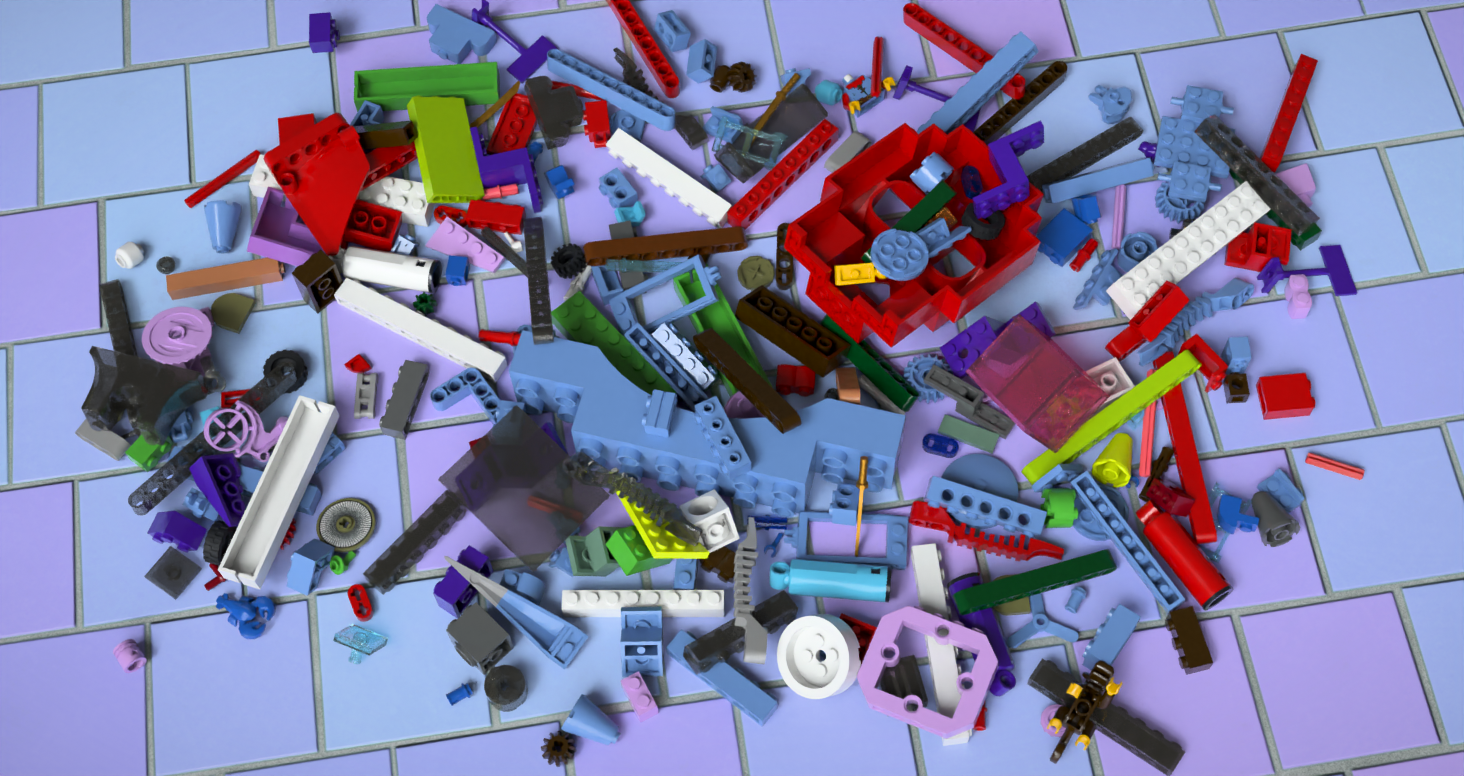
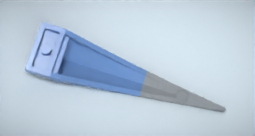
[444,556,589,670]

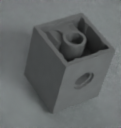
[446,602,514,675]

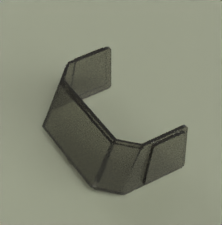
[714,83,828,184]

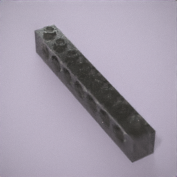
[1194,115,1320,236]

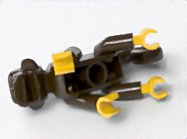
[1047,661,1123,764]

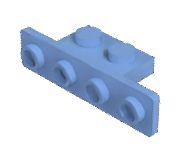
[915,218,972,258]
[1073,248,1123,310]

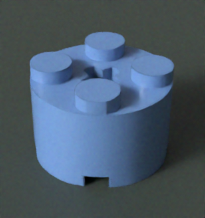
[910,152,954,195]
[1117,232,1158,272]

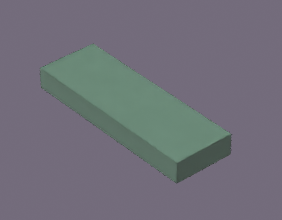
[938,414,999,454]

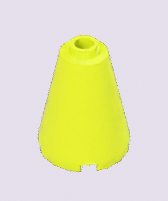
[1092,433,1133,488]

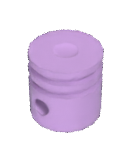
[113,639,147,673]

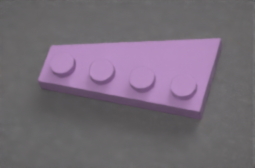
[425,217,506,273]

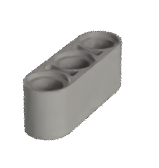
[824,131,871,173]
[75,417,131,461]

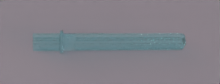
[605,258,695,273]

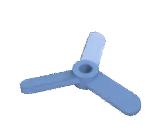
[1007,593,1079,648]

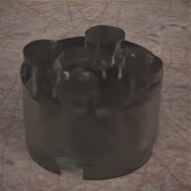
[484,665,528,712]

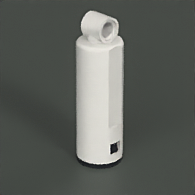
[328,246,442,293]

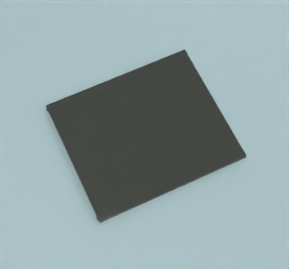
[438,405,610,572]

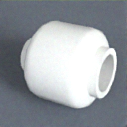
[115,242,144,269]

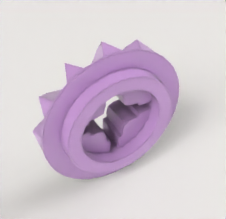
[1040,704,1066,738]

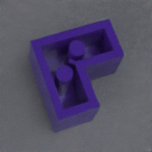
[309,12,340,53]
[147,511,207,553]

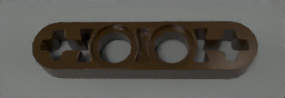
[776,223,793,290]

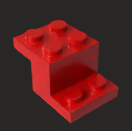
[1224,222,1292,272]

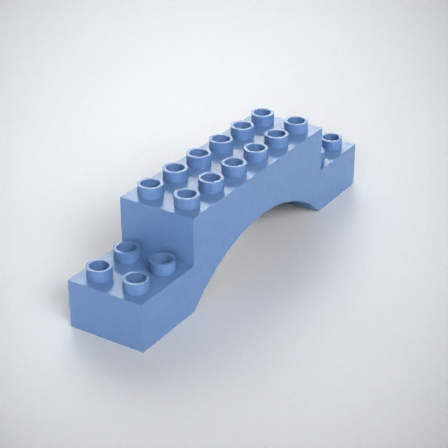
[509,330,906,517]

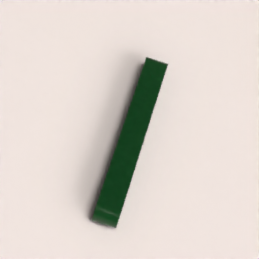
[953,549,1117,615]

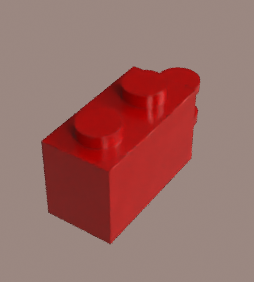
[582,100,611,148]

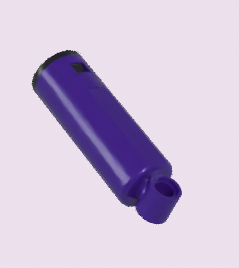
[947,572,1016,697]

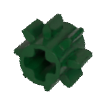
[413,292,437,316]

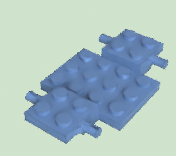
[1154,85,1236,203]

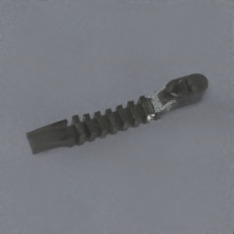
[613,47,709,150]
[563,452,703,546]

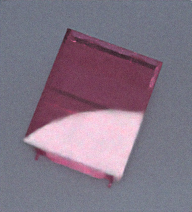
[965,314,1110,453]

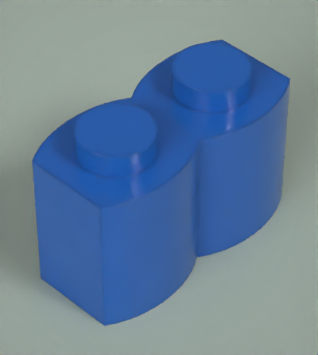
[1071,194,1101,224]

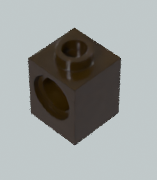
[1223,372,1250,404]

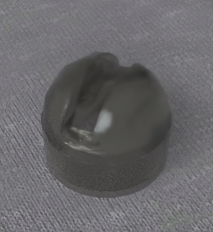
[824,388,839,400]

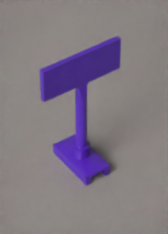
[472,0,558,84]
[893,65,981,132]
[1257,245,1357,296]

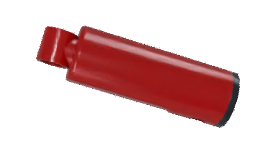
[1135,499,1233,611]

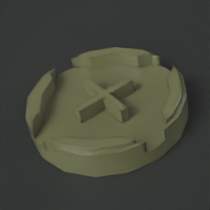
[737,256,774,291]

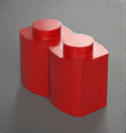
[776,364,815,397]

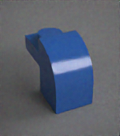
[544,165,575,199]
[1217,494,1259,534]

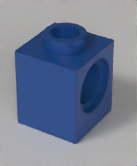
[445,255,470,286]

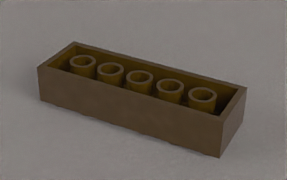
[735,285,851,378]

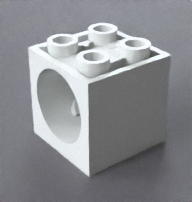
[679,489,740,553]

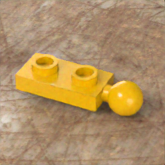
[834,262,887,285]

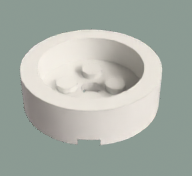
[777,614,861,699]

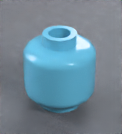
[815,80,843,106]

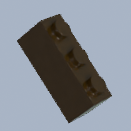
[1165,606,1213,675]

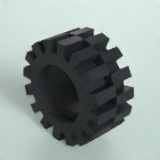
[550,243,586,279]

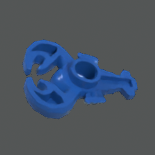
[216,593,276,639]

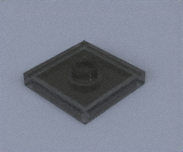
[144,546,202,600]

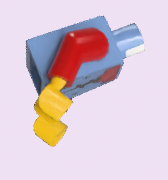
[842,74,896,118]

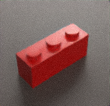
[466,199,526,235]
[1128,280,1189,343]

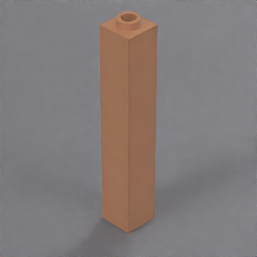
[166,258,285,300]

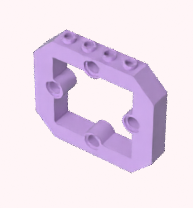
[857,606,998,739]

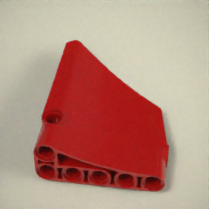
[263,113,371,256]

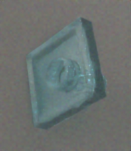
[333,624,388,664]

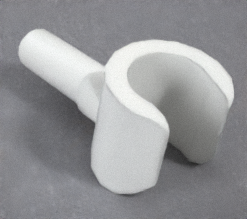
[504,232,523,253]

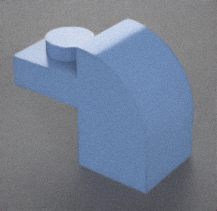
[499,569,546,606]

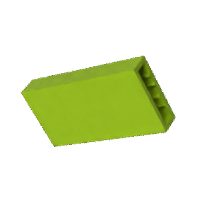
[407,95,485,203]

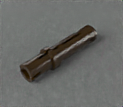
[1139,447,1174,502]

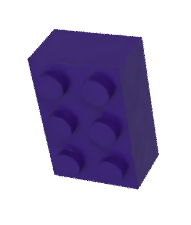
[433,545,493,618]

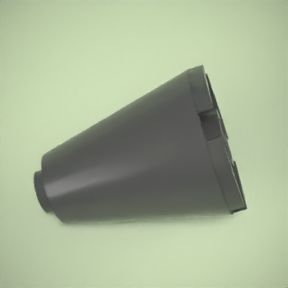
[1251,491,1300,547]

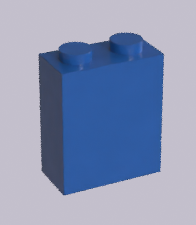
[1036,208,1093,267]

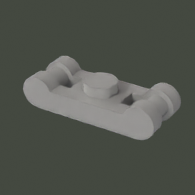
[354,373,378,419]

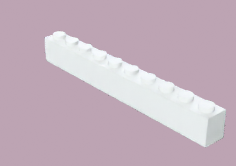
[334,277,508,383]
[911,543,972,746]

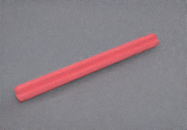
[1139,369,1157,477]

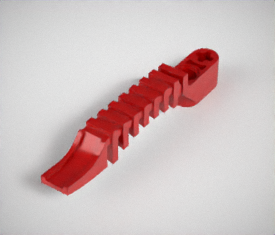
[909,501,1064,561]

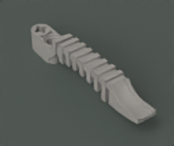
[733,517,768,664]

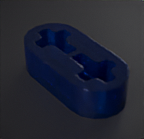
[961,166,983,199]
[922,434,959,458]

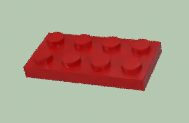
[486,93,545,155]

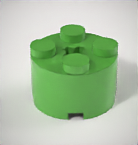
[1041,488,1078,528]

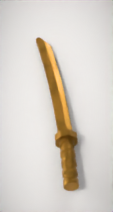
[741,73,800,158]
[469,81,520,128]
[855,456,868,557]

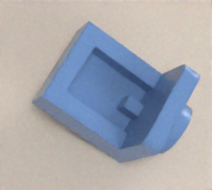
[700,164,731,192]
[548,547,573,577]

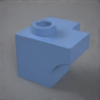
[780,68,811,96]

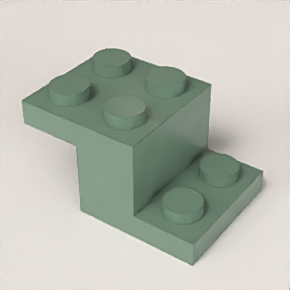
[565,526,624,577]

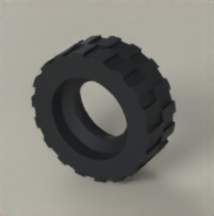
[961,203,1005,240]
[263,350,308,394]
[203,520,237,566]

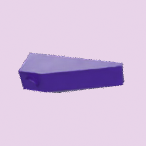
[189,453,245,527]

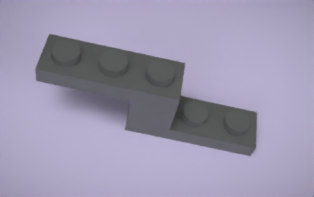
[924,365,1016,439]

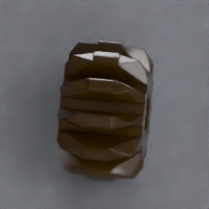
[726,62,757,93]
[541,731,577,767]

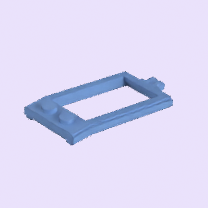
[609,254,722,338]
[784,511,908,570]

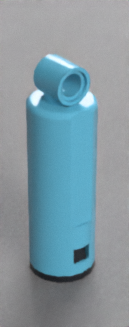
[769,559,892,603]

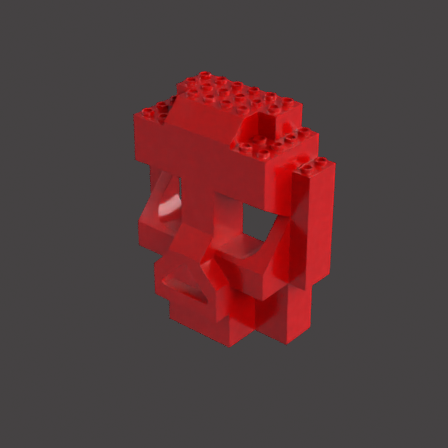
[784,123,1044,348]

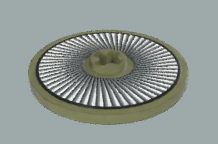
[316,498,376,552]

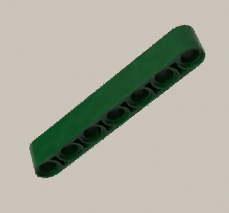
[861,180,957,268]
[820,314,919,412]

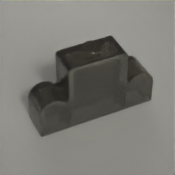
[524,76,584,150]

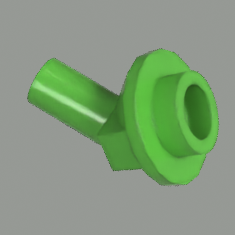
[330,551,356,575]

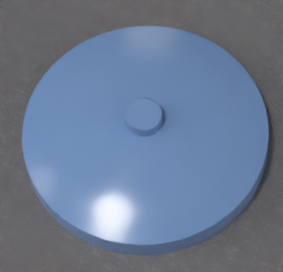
[941,454,1018,529]

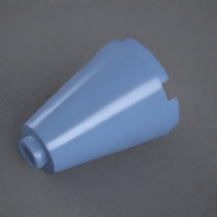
[204,200,242,254]
[561,694,621,746]

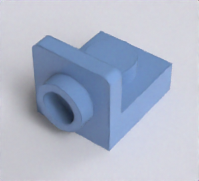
[390,234,420,256]

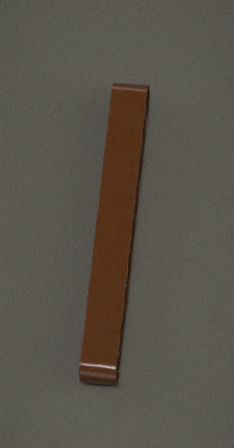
[583,227,748,266]

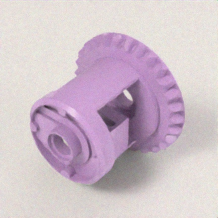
[142,307,212,383]

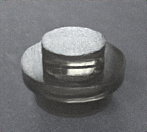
[156,256,175,275]

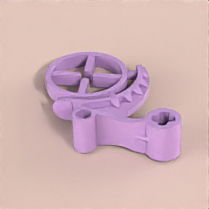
[204,400,289,462]

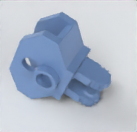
[1088,85,1132,125]
[182,488,219,522]

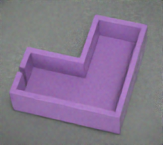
[247,187,326,266]

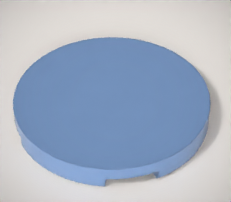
[870,229,929,281]
[1073,483,1129,541]

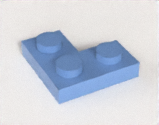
[1031,464,1084,492]

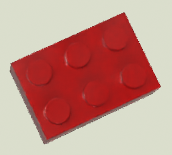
[343,200,402,252]

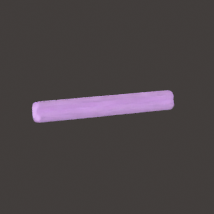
[1111,184,1126,250]

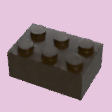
[292,250,343,314]

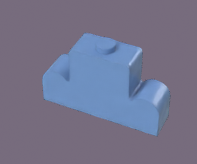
[427,4,497,64]

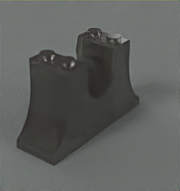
[81,346,208,446]

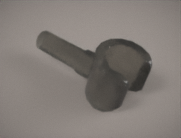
[120,425,146,439]

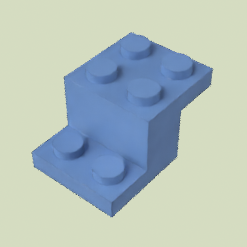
[620,606,663,677]

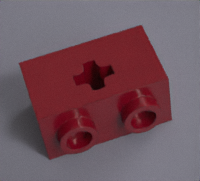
[1146,478,1195,517]

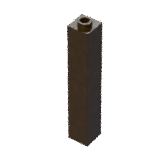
[353,120,418,149]

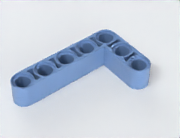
[430,368,523,446]

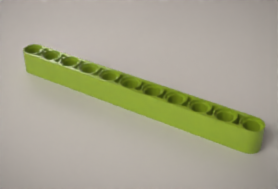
[1021,349,1202,485]

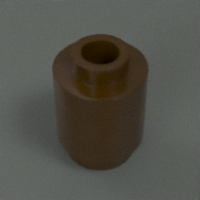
[710,65,730,93]

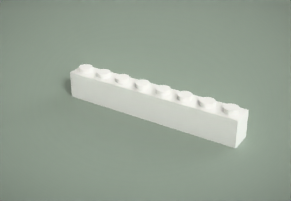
[606,128,733,228]
[562,590,724,617]

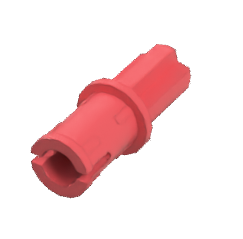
[483,184,519,201]

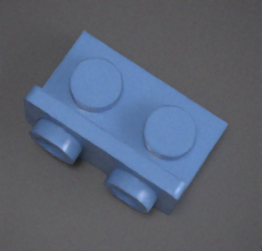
[702,106,744,144]
[1257,468,1304,513]

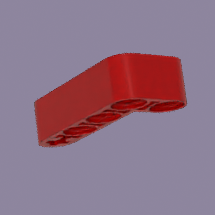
[1105,326,1147,362]

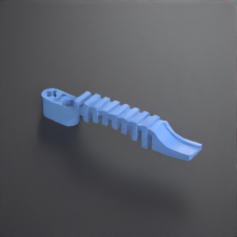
[1138,278,1254,367]

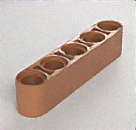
[836,367,860,405]

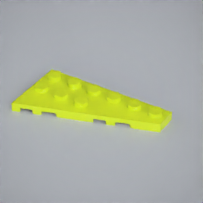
[611,476,710,559]

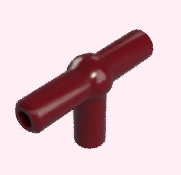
[204,563,228,591]

